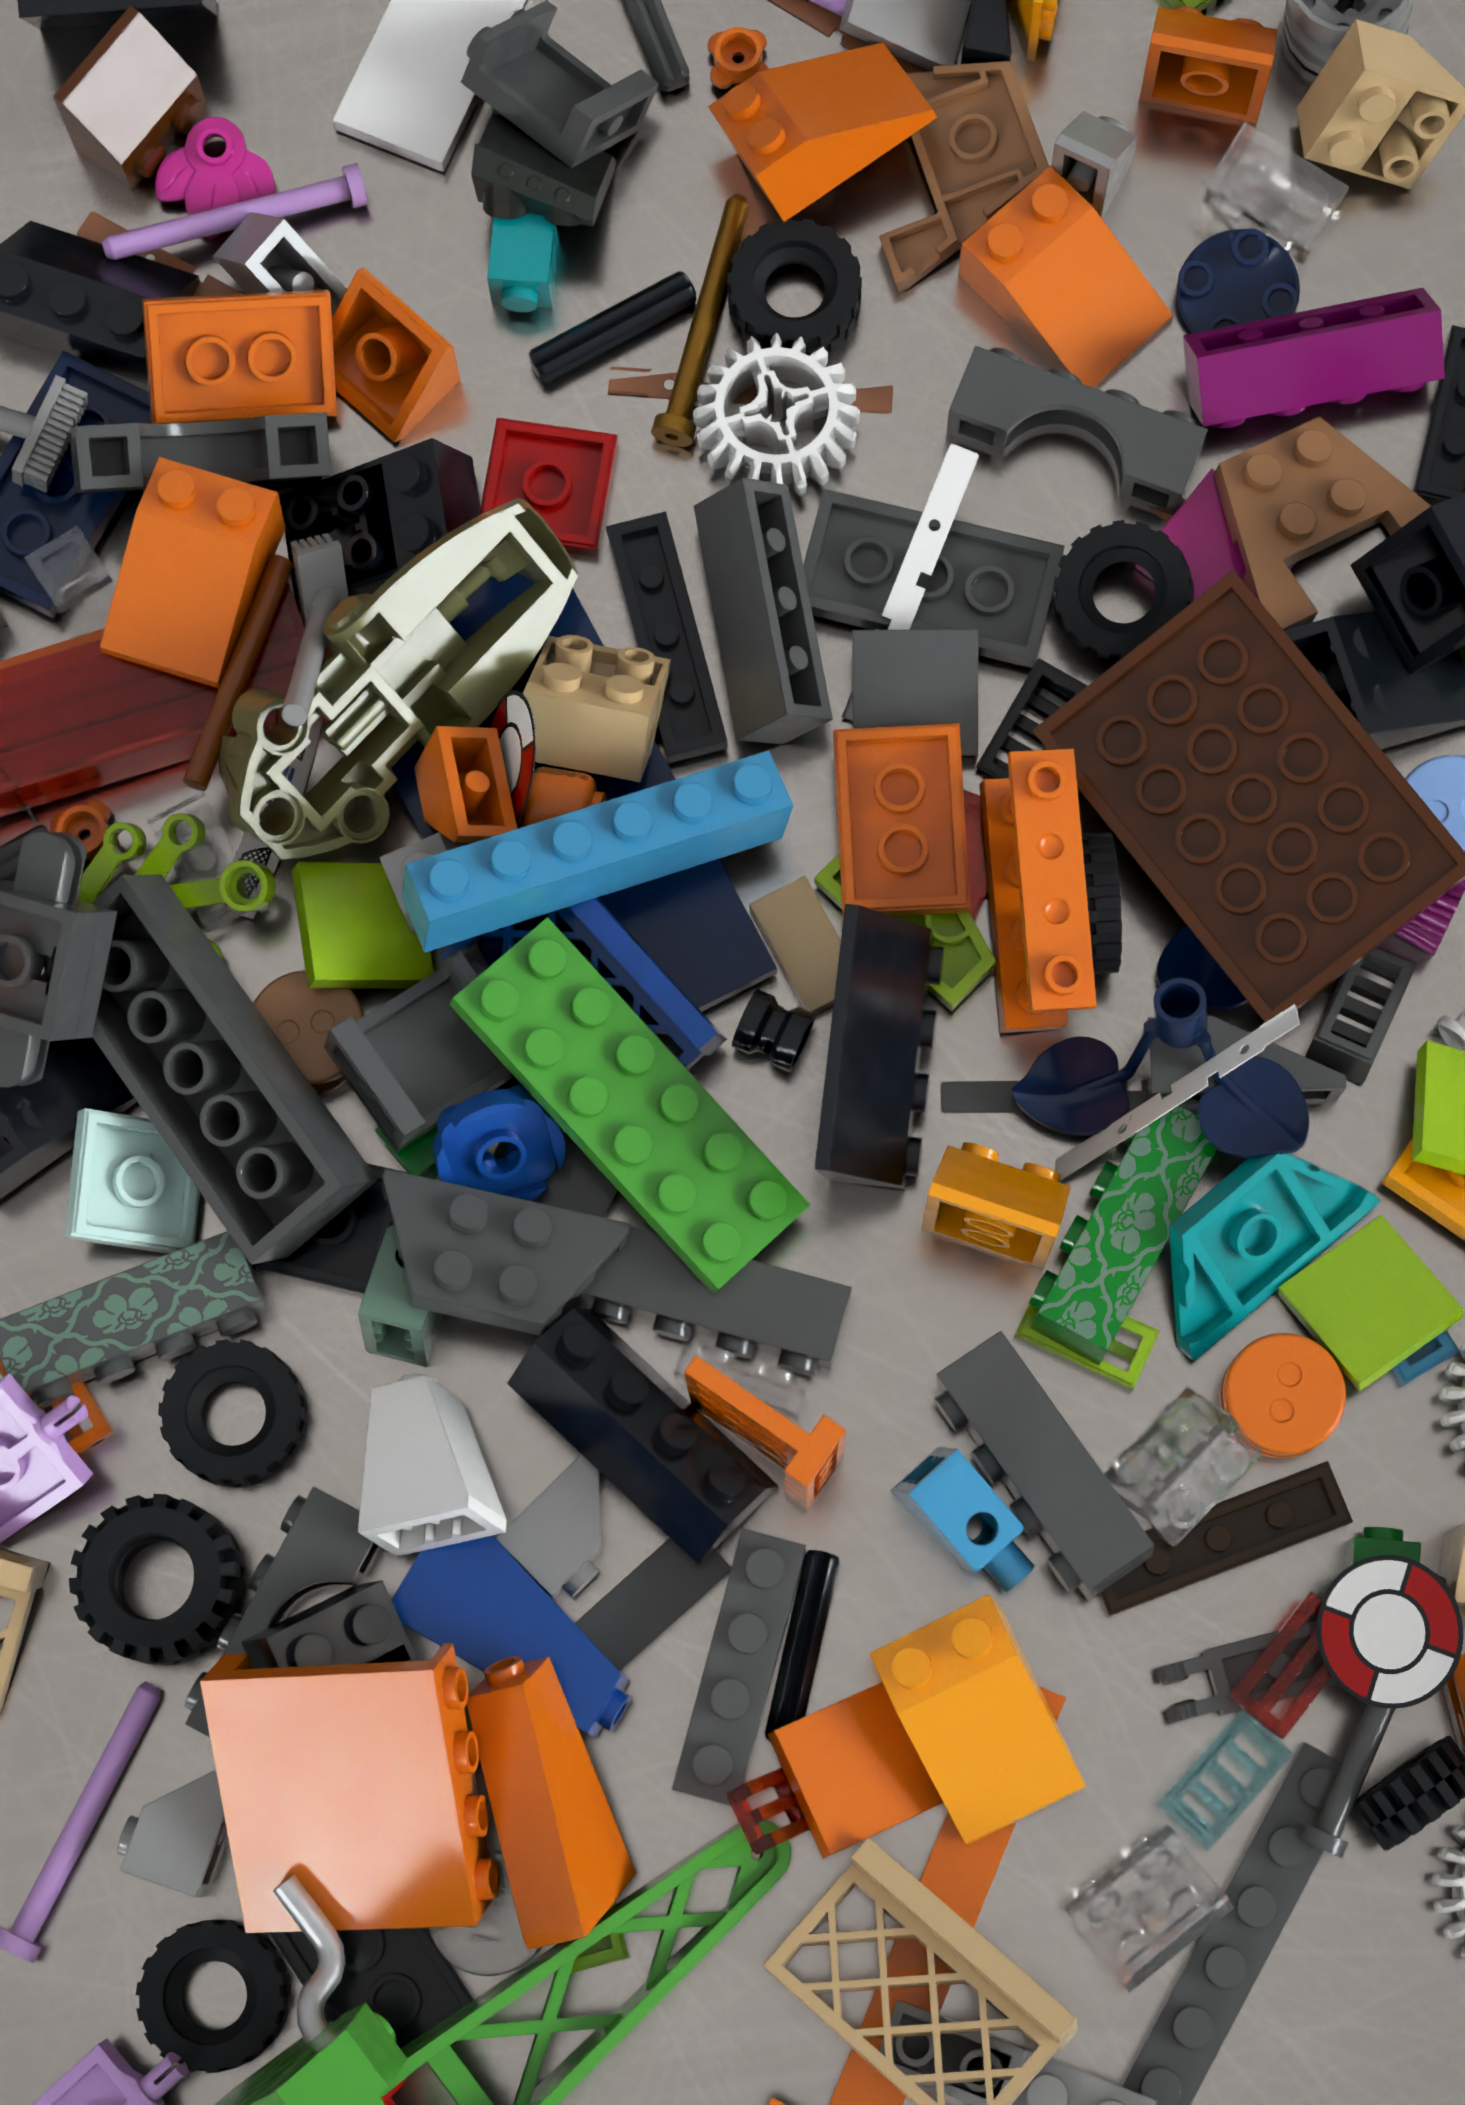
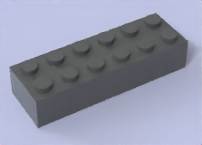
[44,875,378,1264]

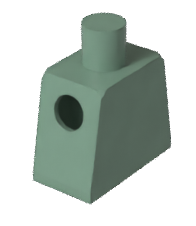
[358,1224,443,1367]

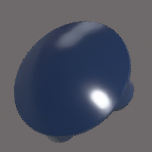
[1177,228,1300,333]

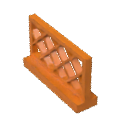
[684,1355,846,1513]

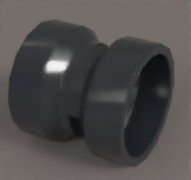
[732,989,816,1073]

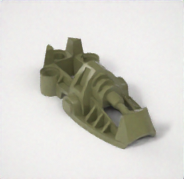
[219,497,579,860]

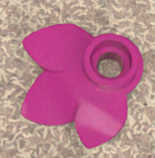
[155,117,276,240]

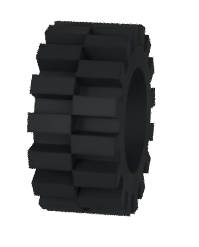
[1353,1736,1465,1851]

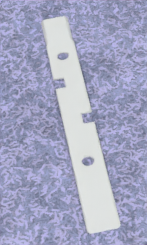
[841,444,979,721]
[1055,1004,1300,1181]

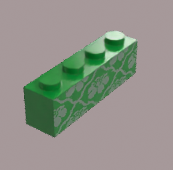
[1028,1095,1217,1365]

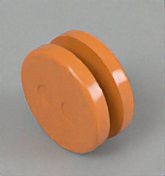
[1219,1333,1346,1459]

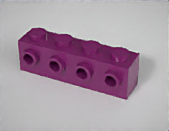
[1183,288,1445,428]

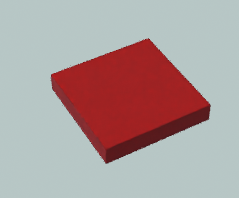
[480,417,618,557]

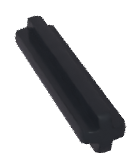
[529,271,697,382]
[765,1550,839,1741]

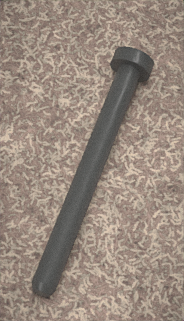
[1299,1575,1447,1858]

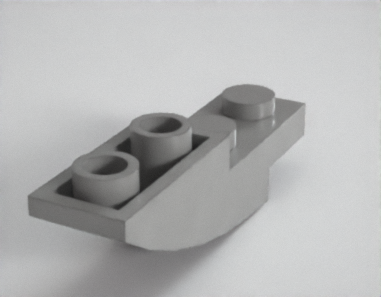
[879,2000,1158,2105]

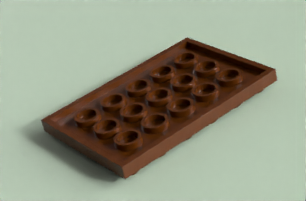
[1032,569,1465,1022]

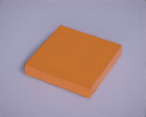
[767,1682,943,1859]

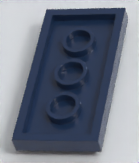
[0,350,151,618]

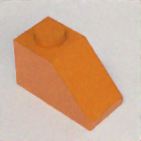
[414,726,517,843]

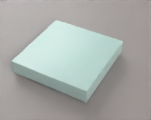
[64,1108,200,1254]

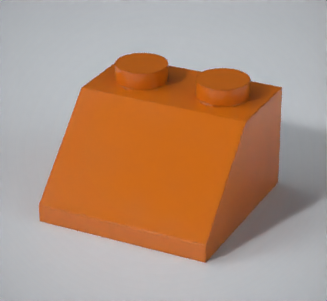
[1139,7,1278,123]

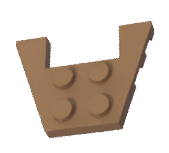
[879,61,1049,293]
[1213,416,1431,630]

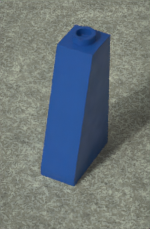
[392,1535,631,1738]

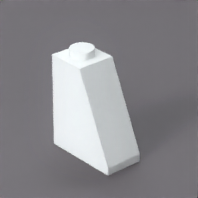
[358,1374,507,1557]

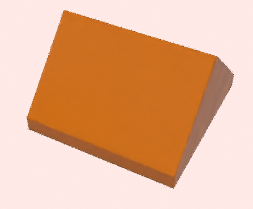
[332,268,461,443]

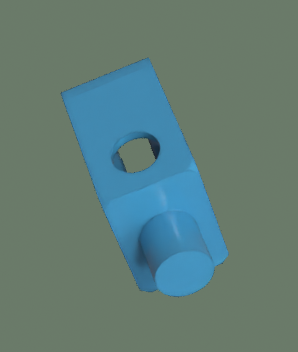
[890,1447,1035,1592]

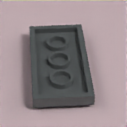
[803,489,1065,668]

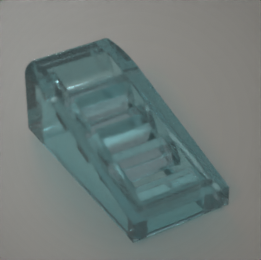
[1154,1709,1294,1852]

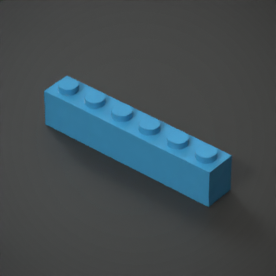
[401,750,794,953]

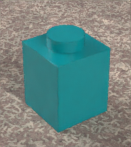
[487,213,559,312]

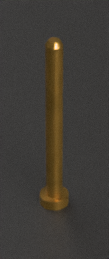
[651,194,749,447]

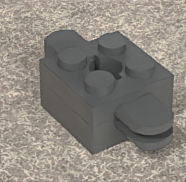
[0,832,117,1087]

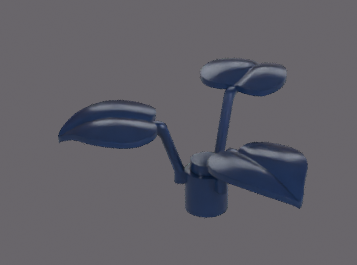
[1011,925,1309,1158]

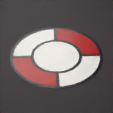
[488,690,536,824]
[1317,1555,1463,1709]

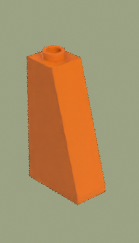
[467,1656,636,1949]

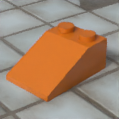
[708,42,938,222]
[958,166,1173,389]
[99,457,286,688]

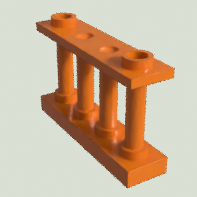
[979,749,1097,1033]

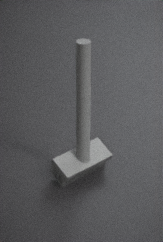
[0,375,88,493]
[282,533,348,726]

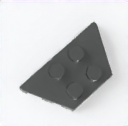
[382,1169,631,1336]

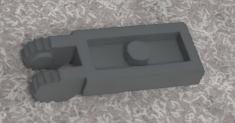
[1154,1620,1339,1724]

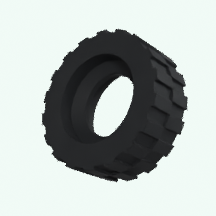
[727,218,862,356]
[1053,520,1194,663]
[1082,832,1122,974]
[158,1339,308,1488]
[136,1919,291,2073]

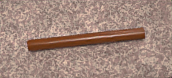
[182,554,293,791]

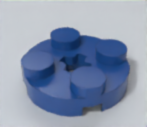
[433,1085,566,1201]

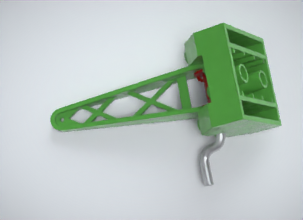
[215,1819,792,2105]

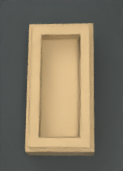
[749,876,841,1014]

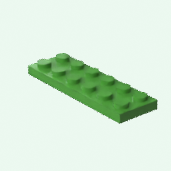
[449,917,810,1294]

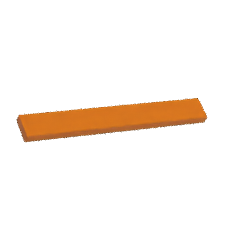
[828,1686,1066,2105]

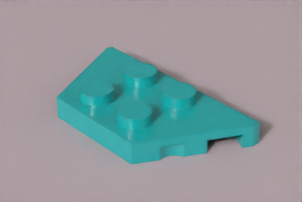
[1169,1153,1380,1361]

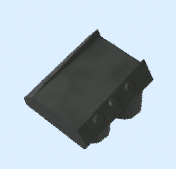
[471,108,616,226]

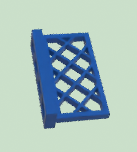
[440,897,727,1070]

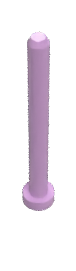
[102,163,368,260]
[0,1681,161,1963]

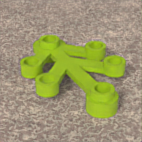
[78,813,276,960]

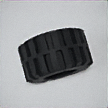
[69,1494,246,1665]

